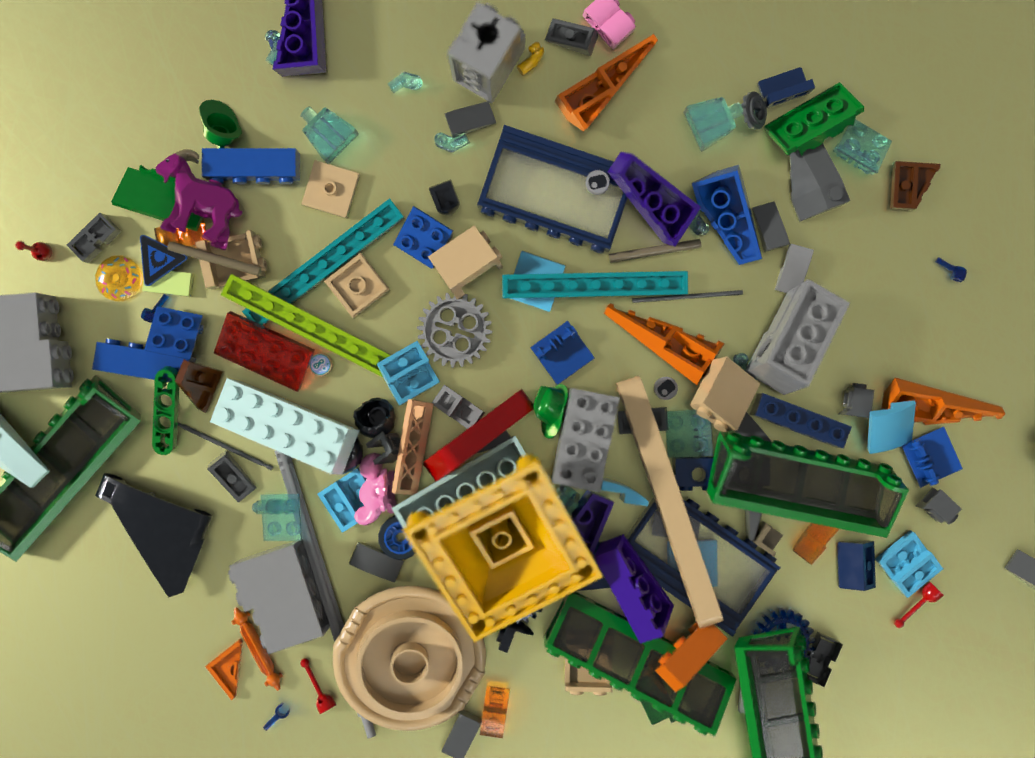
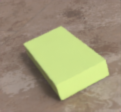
[142,271,193,297]

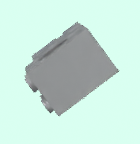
[447,2,525,104]
[745,279,850,395]
[0,292,74,393]
[551,388,620,493]
[228,539,330,654]

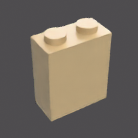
[690,357,760,432]

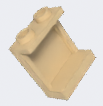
[428,225,503,300]
[195,230,267,290]
[565,630,614,696]

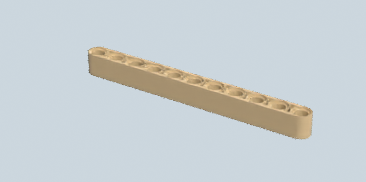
[616,375,723,629]

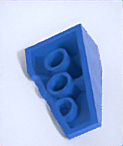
[692,165,762,265]

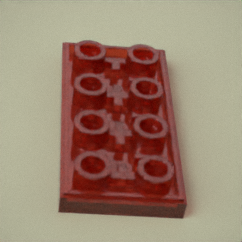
[214,311,315,392]

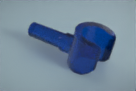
[935,257,967,282]
[141,294,169,323]
[263,703,290,731]

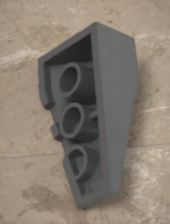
[789,144,850,222]

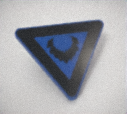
[140,235,188,286]

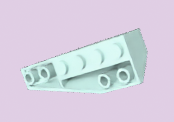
[0,413,50,488]

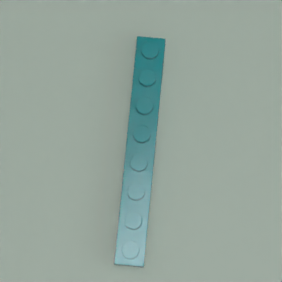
[242,198,404,330]
[502,271,688,298]

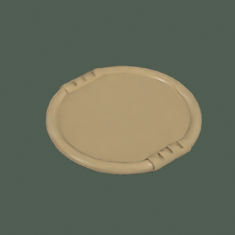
[333,586,486,731]

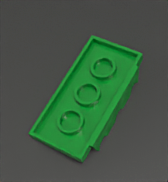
[764,82,864,156]
[111,165,203,231]

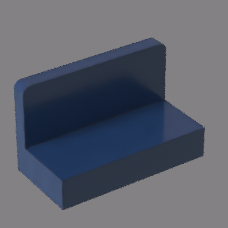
[758,67,815,109]
[837,541,876,591]

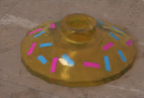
[95,256,142,301]

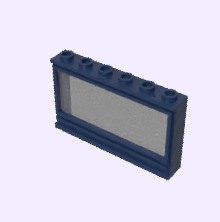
[477,125,627,254]
[626,492,781,637]

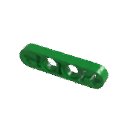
[152,366,179,455]

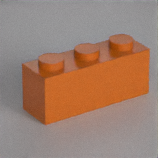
[655,621,728,692]

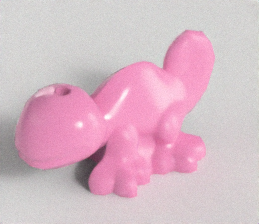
[354,453,397,526]

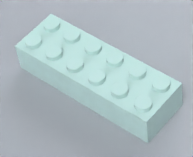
[210,378,360,475]
[392,436,526,528]

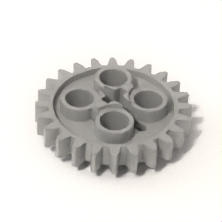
[417,293,493,368]

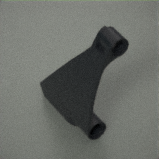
[95,473,212,598]

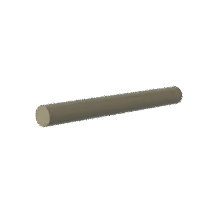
[609,239,701,263]
[167,241,261,276]

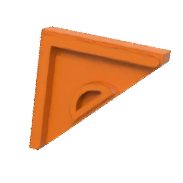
[205,638,243,700]

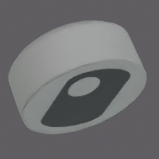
[585,170,609,195]
[654,377,678,400]

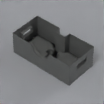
[67,213,122,263]
[806,631,843,687]

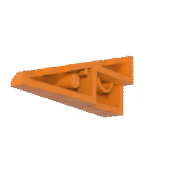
[555,34,658,132]
[604,303,724,385]
[881,377,1005,425]

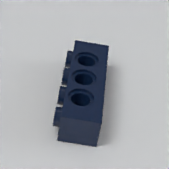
[750,393,852,449]
[672,456,770,491]

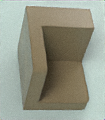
[750,521,783,557]

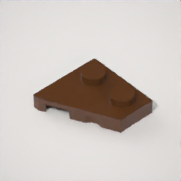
[890,161,941,210]
[175,360,223,413]

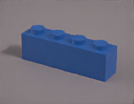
[202,148,300,185]
[92,338,196,382]

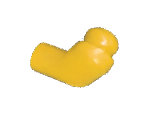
[517,42,544,76]

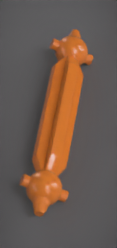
[231,607,283,691]

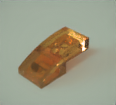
[154,220,208,247]
[793,523,839,565]
[480,685,510,738]

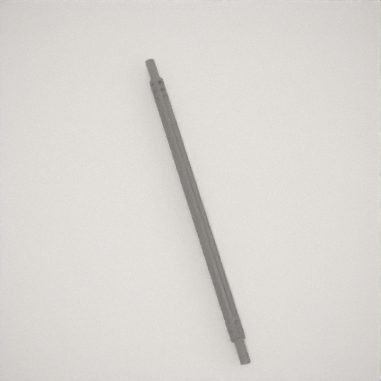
[274,451,376,738]

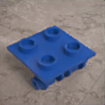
[393,206,453,269]
[144,306,204,360]
[530,321,594,385]
[902,427,963,488]

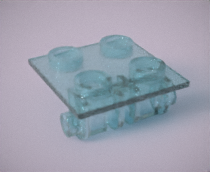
[833,119,892,175]
[666,410,713,458]
[252,494,302,541]

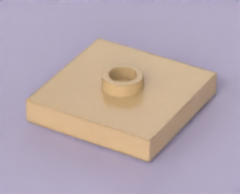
[302,160,360,218]
[324,253,390,318]

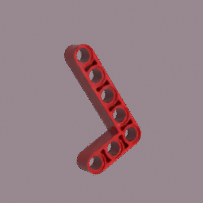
[423,389,534,482]

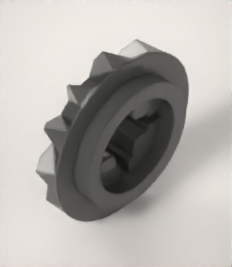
[741,91,767,130]

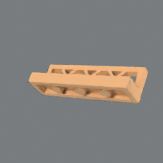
[391,399,434,495]

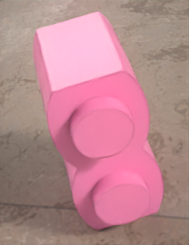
[583,0,636,50]

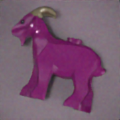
[155,149,243,250]

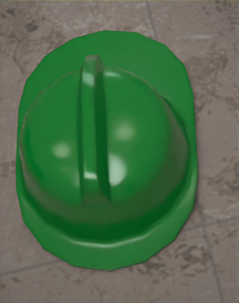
[199,100,242,148]
[534,384,568,439]

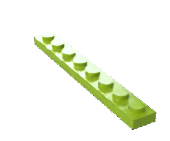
[220,274,391,377]

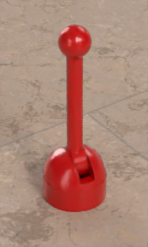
[15,241,52,261]
[894,582,944,628]
[300,658,337,714]

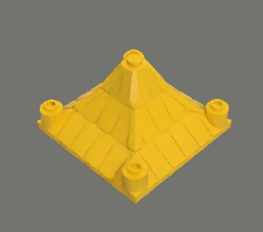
[403,454,603,642]

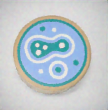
[309,353,333,376]

